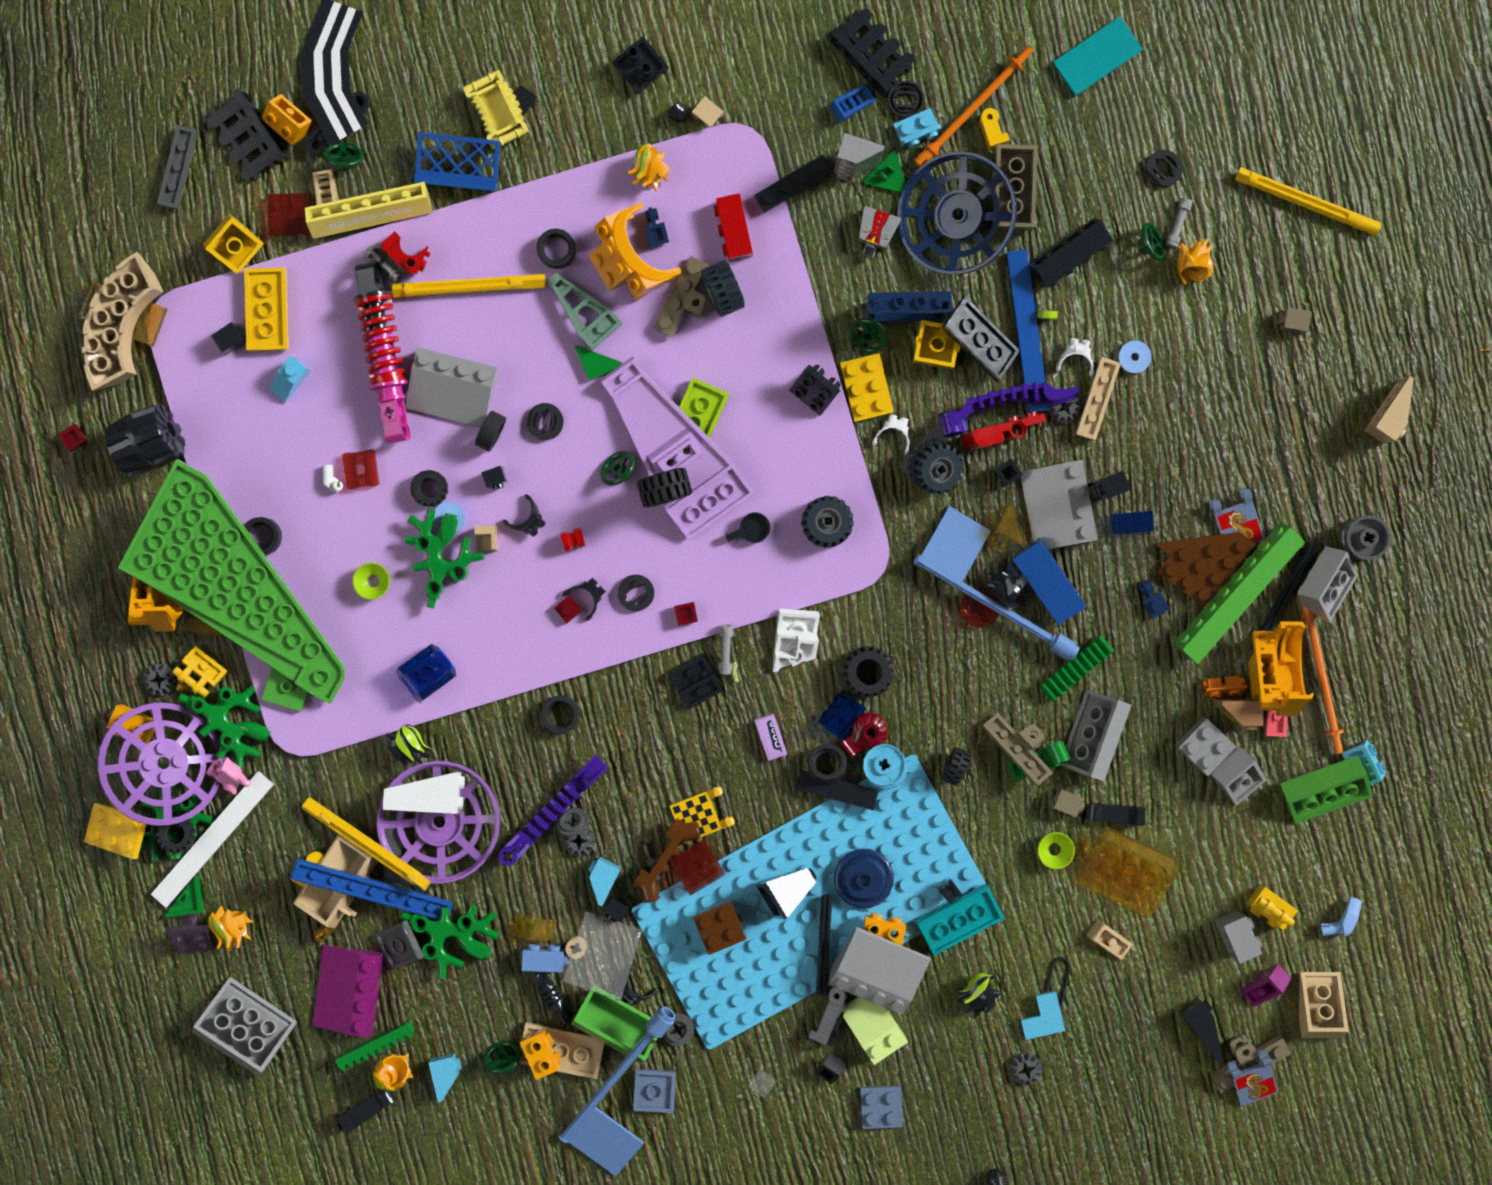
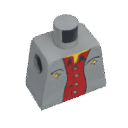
[858,206,901,258]

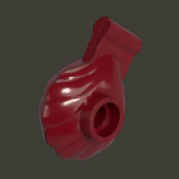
[839,713,888,758]

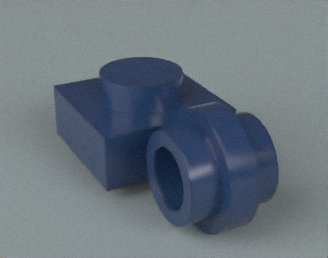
[644,207,670,248]
[1138,580,1170,619]

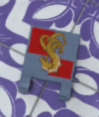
[1208,488,1265,543]
[1227,1048,1279,1107]

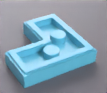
[1021,990,1065,1040]

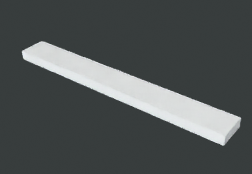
[151,771,274,907]

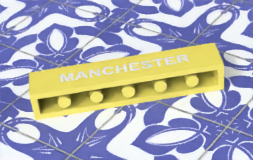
[305,182,432,239]

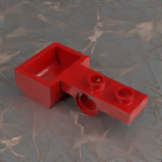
[960,411,1046,451]

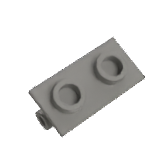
[363,243,405,286]

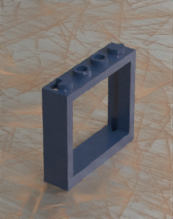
[864,291,952,323]

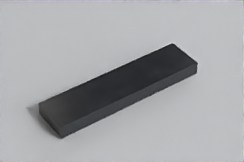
[795,769,879,811]

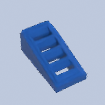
[829,83,876,123]

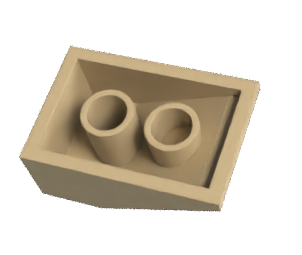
[1364,376,1414,444]
[1299,972,1349,1038]

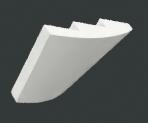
[773,608,820,672]

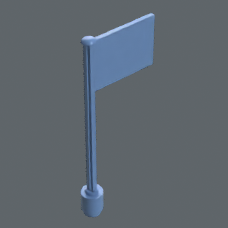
[914,506,1080,661]
[559,1007,675,1176]

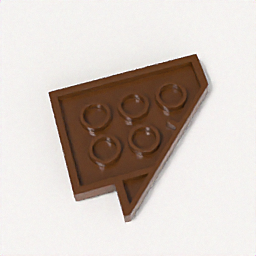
[1155,532,1256,608]

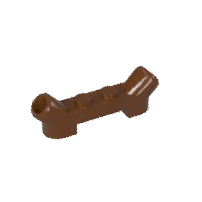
[632,818,701,903]

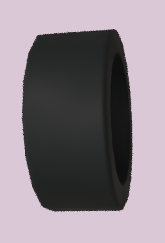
[536,228,576,269]
[475,411,506,452]
[244,517,282,555]
[541,695,580,734]
[808,744,846,785]

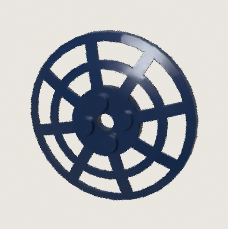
[897,151,1017,275]

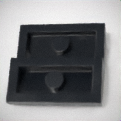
[667,652,723,710]

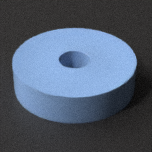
[1118,341,1151,374]
[433,502,466,533]

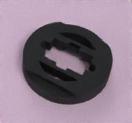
[888,81,924,118]
[1145,150,1183,187]
[527,403,564,440]
[618,574,654,611]

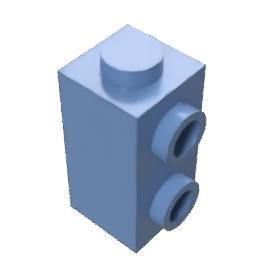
[522,944,568,972]

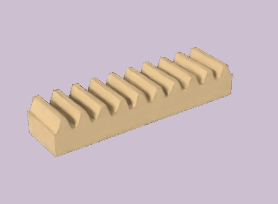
[1075,357,1121,441]

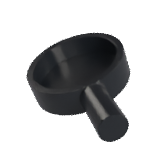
[725,512,770,543]

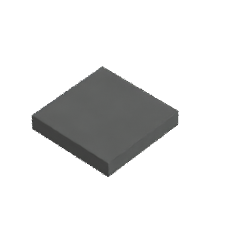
[375,920,424,971]

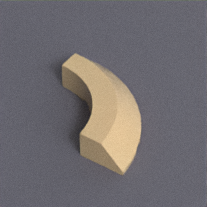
[82,252,163,391]

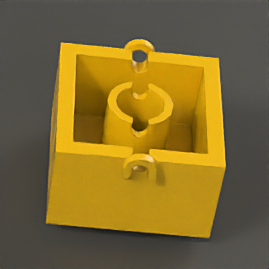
[912,320,960,370]

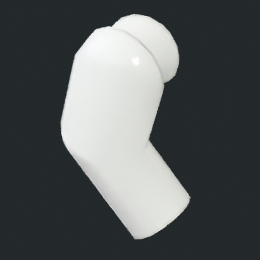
[323,465,343,493]

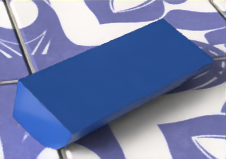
[1013,537,1086,625]

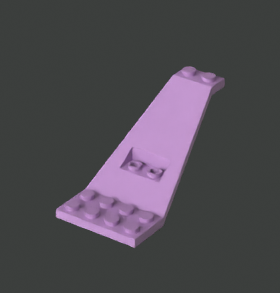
[600,356,755,540]

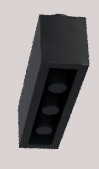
[1029,218,1113,288]
[1087,470,1131,502]

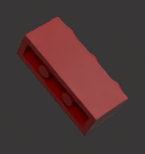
[713,193,753,261]

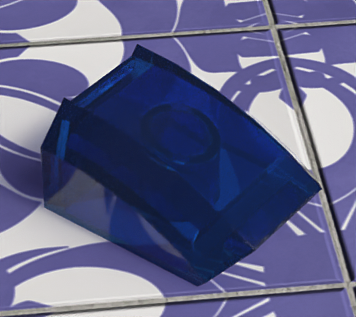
[395,644,456,703]

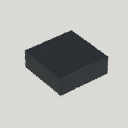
[514,85,537,114]

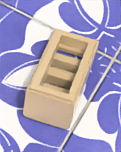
[312,169,339,205]

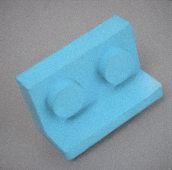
[893,108,941,148]
[1342,740,1386,785]

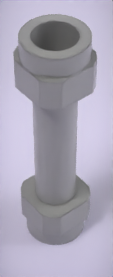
[1166,198,1193,248]
[718,624,734,675]

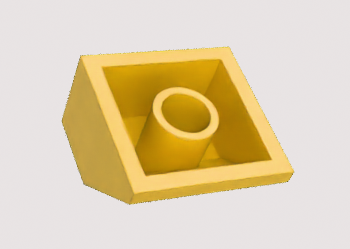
[203,214,264,274]

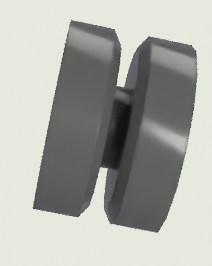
[1339,515,1391,561]

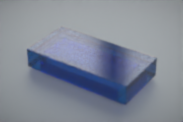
[1111,511,1154,534]

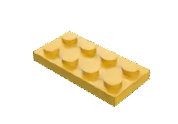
[244,267,289,351]

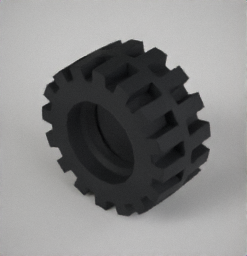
[410,470,449,507]
[941,747,971,786]
[156,816,196,853]

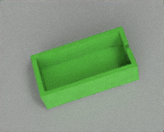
[571,985,657,1064]

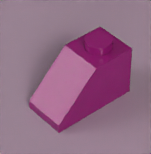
[1241,964,1291,1007]

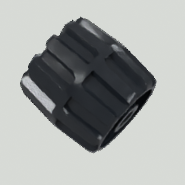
[105,404,185,477]

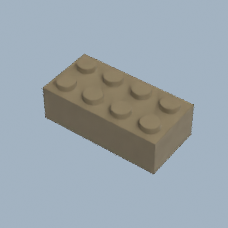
[991,144,1038,231]

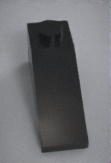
[1179,997,1223,1064]

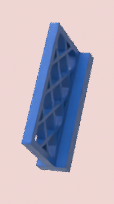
[414,132,500,191]

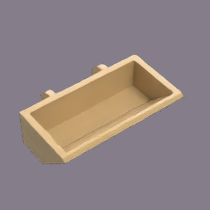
[293,834,379,928]

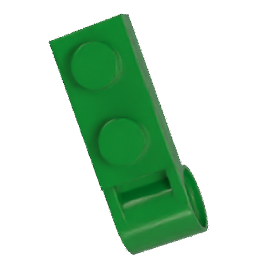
[1007,741,1071,783]

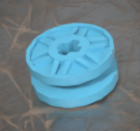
[863,744,907,790]

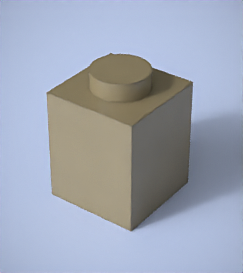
[1278,307,1312,334]
[1051,788,1085,817]

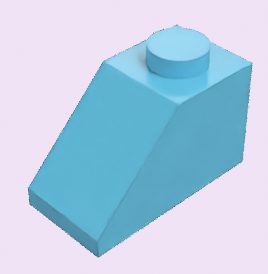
[269,356,311,402]
[588,857,621,906]
[429,1053,461,1102]

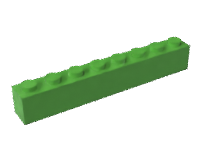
[1173,523,1305,664]

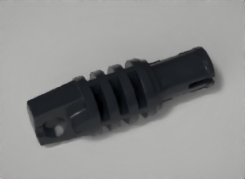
[534,972,572,1025]

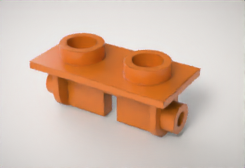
[1202,675,1247,699]

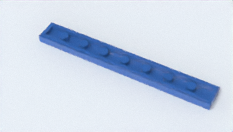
[1006,249,1049,413]
[290,858,453,920]

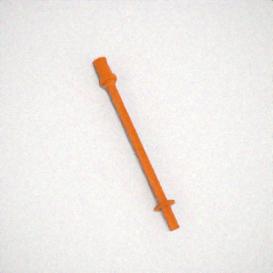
[913,46,1033,167]
[1300,601,1344,754]

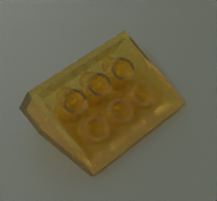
[1077,826,1179,917]

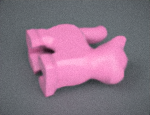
[206,757,251,794]

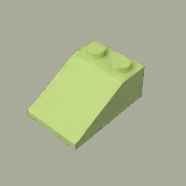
[843,997,908,1065]

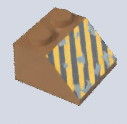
[1213,699,1263,730]

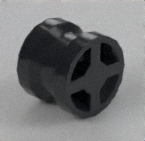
[938,878,963,904]

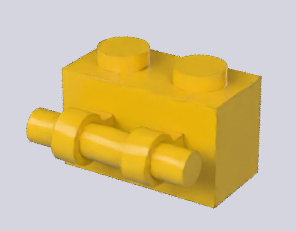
[1246,884,1298,930]

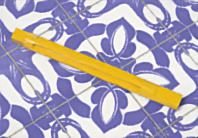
[1235,167,1381,236]
[392,274,546,298]
[302,797,431,891]

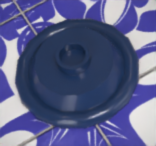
[834,849,894,909]

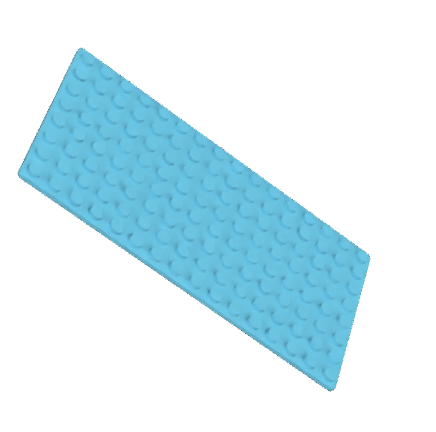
[632,754,986,1049]

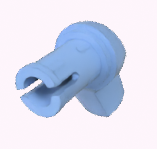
[1321,897,1362,937]

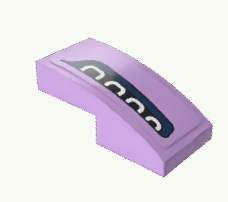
[755,713,787,761]

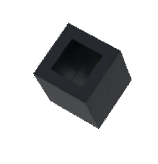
[211,322,246,355]

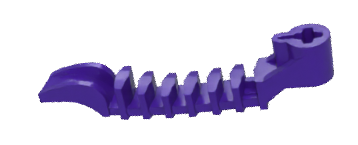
[940,382,1079,438]
[499,754,609,866]

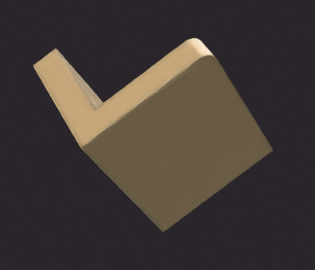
[692,96,724,127]
[474,525,498,551]

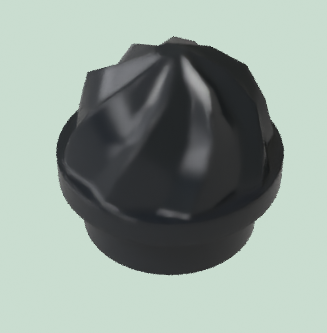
[667,101,688,123]
[986,1169,1006,1185]

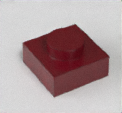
[58,423,88,452]
[554,595,583,624]
[674,602,698,626]

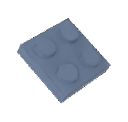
[633,1069,676,1113]
[860,1085,903,1129]

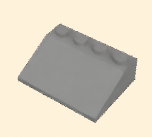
[405,347,499,428]
[1020,460,1098,549]
[829,927,931,1015]
[192,977,297,1077]

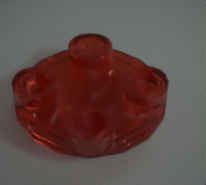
[960,587,1000,627]

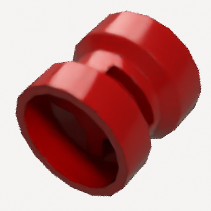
[560,527,586,552]

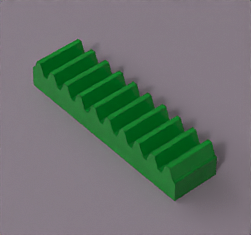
[1038,635,1114,702]
[335,1020,415,1071]

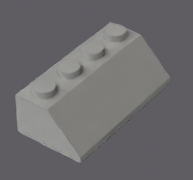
[833,133,885,181]
[1061,689,1132,781]

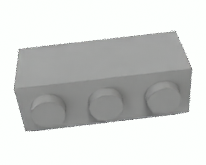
[1297,546,1358,623]

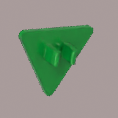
[864,151,908,193]

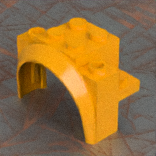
[589,203,681,301]
[128,576,185,632]
[1248,622,1314,716]

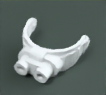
[1056,338,1094,377]
[872,414,910,455]

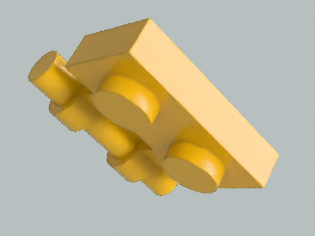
[172,646,227,698]

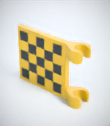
[670,786,735,844]

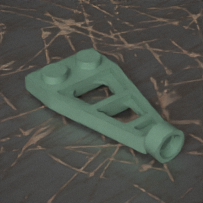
[546,272,623,351]

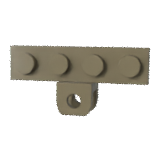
[653,256,711,338]
[982,713,1053,787]
[1210,1034,1291,1093]

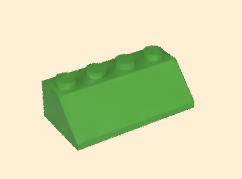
[1280,756,1374,824]

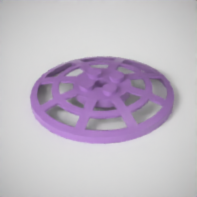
[97,703,223,826]
[377,761,500,884]

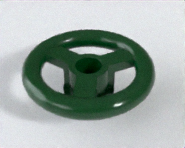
[322,143,364,171]
[1138,222,1166,261]
[849,318,888,353]
[600,451,635,486]
[483,1041,522,1074]

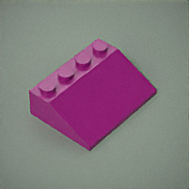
[313,944,384,1037]

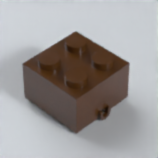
[693,900,747,955]

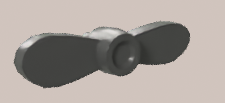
[642,844,660,880]

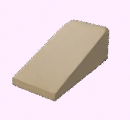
[1087,919,1133,961]

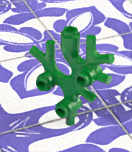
[405,509,485,609]
[178,684,271,768]
[139,763,213,862]
[400,904,499,979]

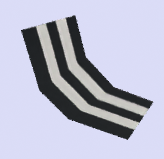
[301,0,368,146]

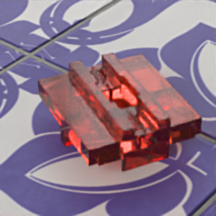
[342,449,380,489]

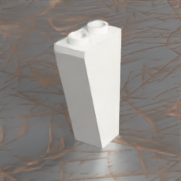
[383,772,465,814]

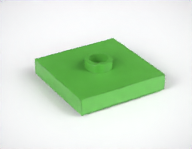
[262,667,308,712]

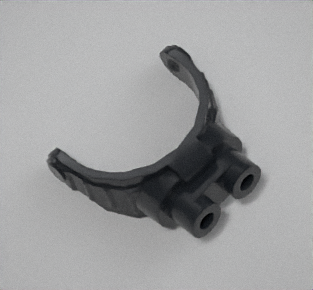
[502,494,546,537]
[562,577,606,621]
[616,964,660,1006]

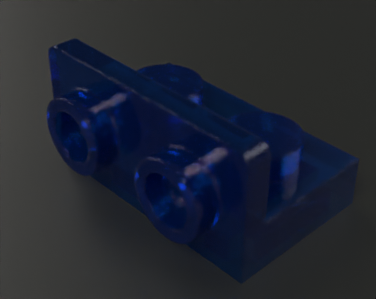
[818,690,866,740]

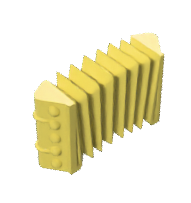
[463,70,529,150]

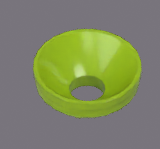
[353,562,390,600]
[1037,832,1075,869]

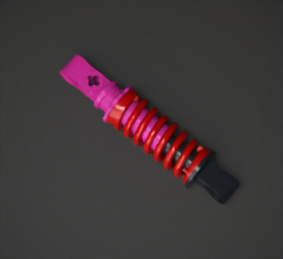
[353,260,411,444]

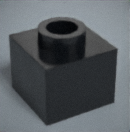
[994,458,1023,487]
[481,466,508,491]
[604,896,630,922]
[815,1053,846,1084]

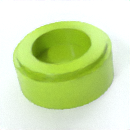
[1037,310,1058,320]

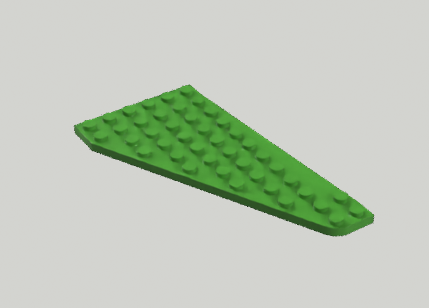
[118,459,345,704]

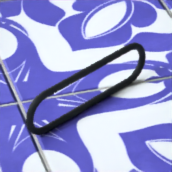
[1045,957,1071,1010]

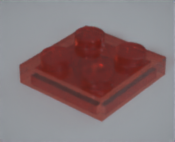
[268,193,311,236]
[670,839,726,896]

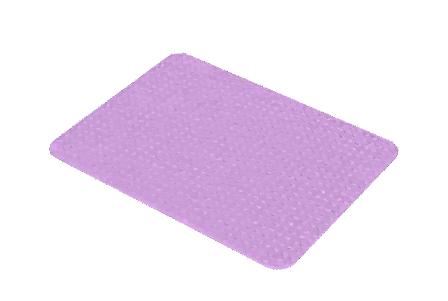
[147,123,890,756]

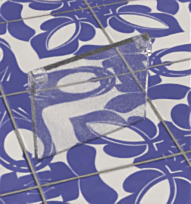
[562,911,643,1001]

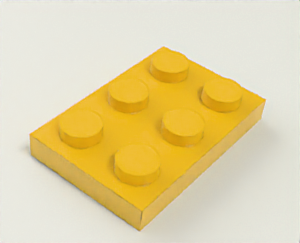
[840,353,894,422]
[84,803,146,859]

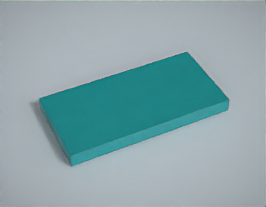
[1052,16,1143,97]
[915,883,1005,956]

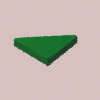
[574,345,623,381]
[165,875,204,918]

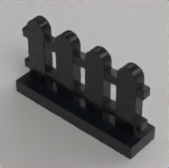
[827,9,914,97]
[207,88,290,180]

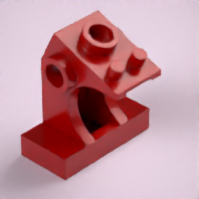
[380,231,431,274]

